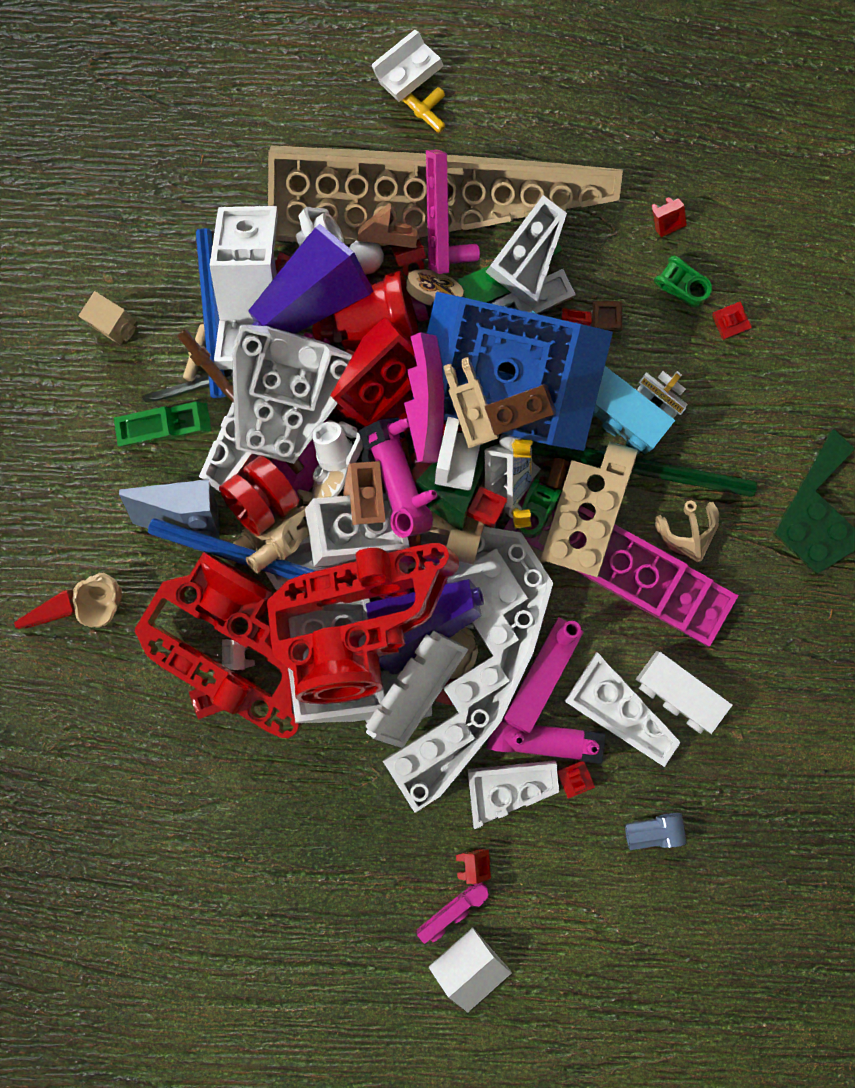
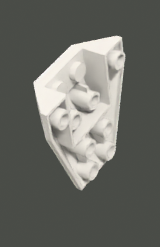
[232,325,353,464]

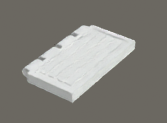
[365,631,469,748]

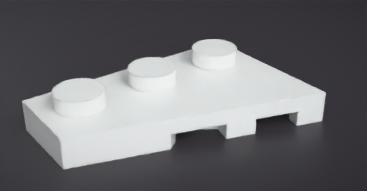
[468,760,559,829]

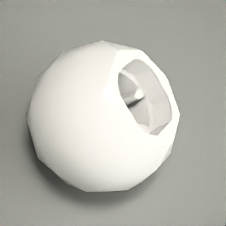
[349,240,384,275]

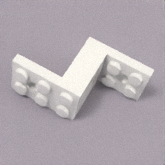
[210,206,278,370]

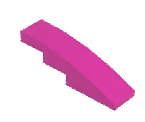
[404,332,444,463]

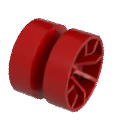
[219,455,299,536]

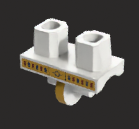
[637,371,688,418]

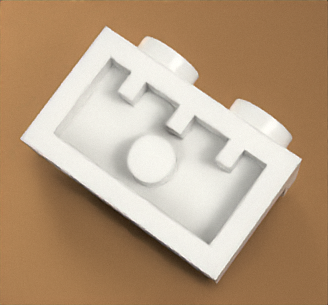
[372,30,444,102]

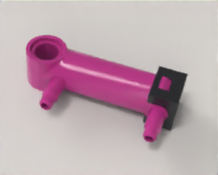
[359,417,437,538]
[486,720,606,764]

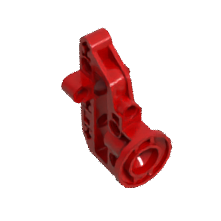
[267,543,459,704]
[135,552,302,738]

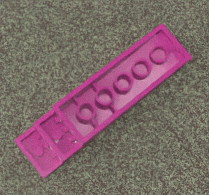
[504,479,738,647]

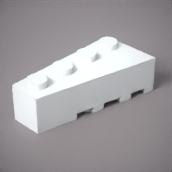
[199,402,259,492]

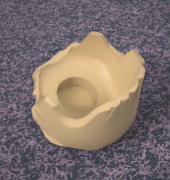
[73,573,123,628]

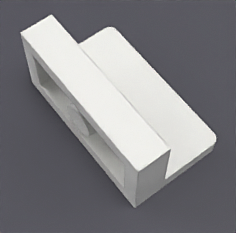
[435,417,480,490]

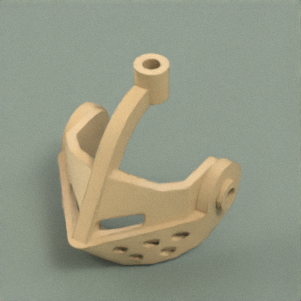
[655,501,719,562]

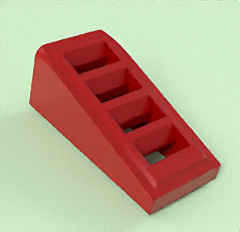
[14,590,75,629]

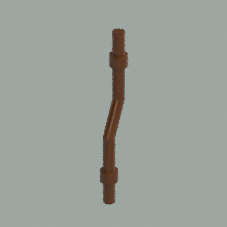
[177,329,305,474]

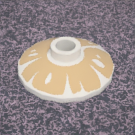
[312,465,348,499]

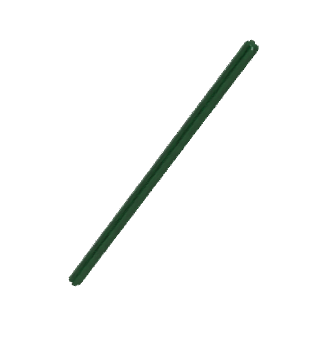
[330,413,757,497]

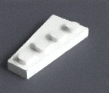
[565,652,680,767]

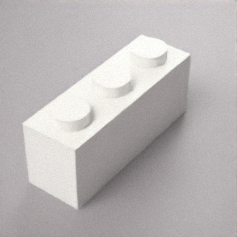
[636,651,732,734]

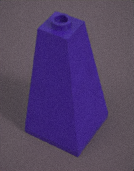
[248,224,374,334]
[366,579,484,675]

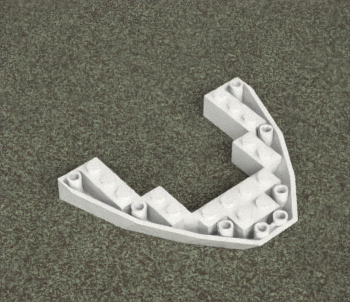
[265,527,553,812]

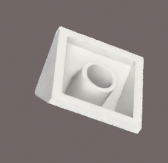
[429,927,512,1012]

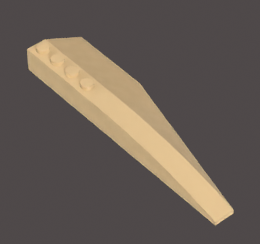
[268,145,623,246]

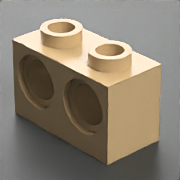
[79,291,136,345]

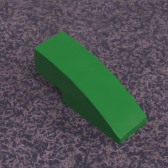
[114,401,212,447]

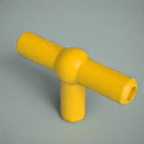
[402,87,445,133]

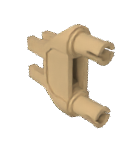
[226,506,309,574]

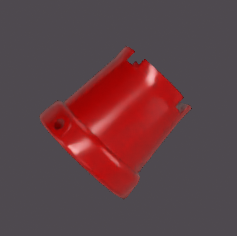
[334,271,419,352]

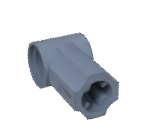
[625,813,687,850]

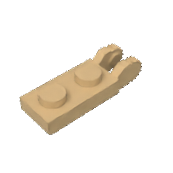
[444,357,499,448]

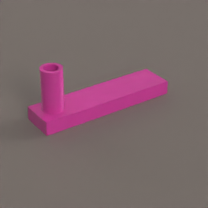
[426,149,480,274]
[502,617,584,734]

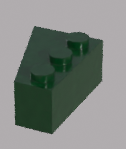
[416,432,495,531]

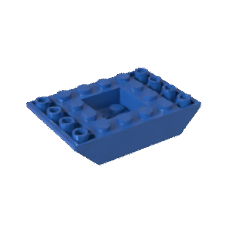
[412,292,613,451]

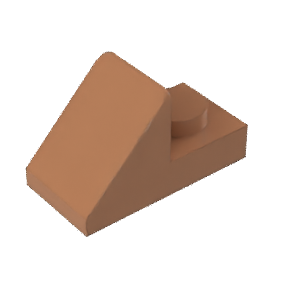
[357,203,417,248]
[343,461,385,525]

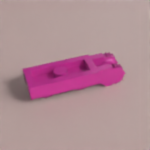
[417,882,489,944]

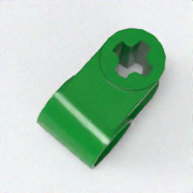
[654,255,712,308]
[518,479,562,538]

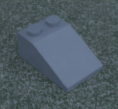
[119,479,220,539]

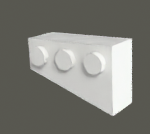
[486,195,567,308]

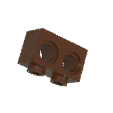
[484,384,557,436]

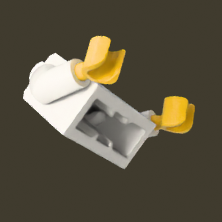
[485,434,533,528]

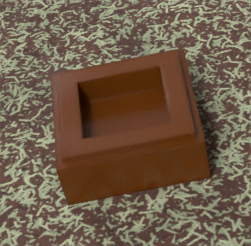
[592,301,622,332]

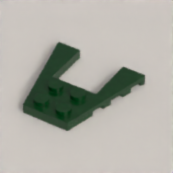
[773,429,855,574]

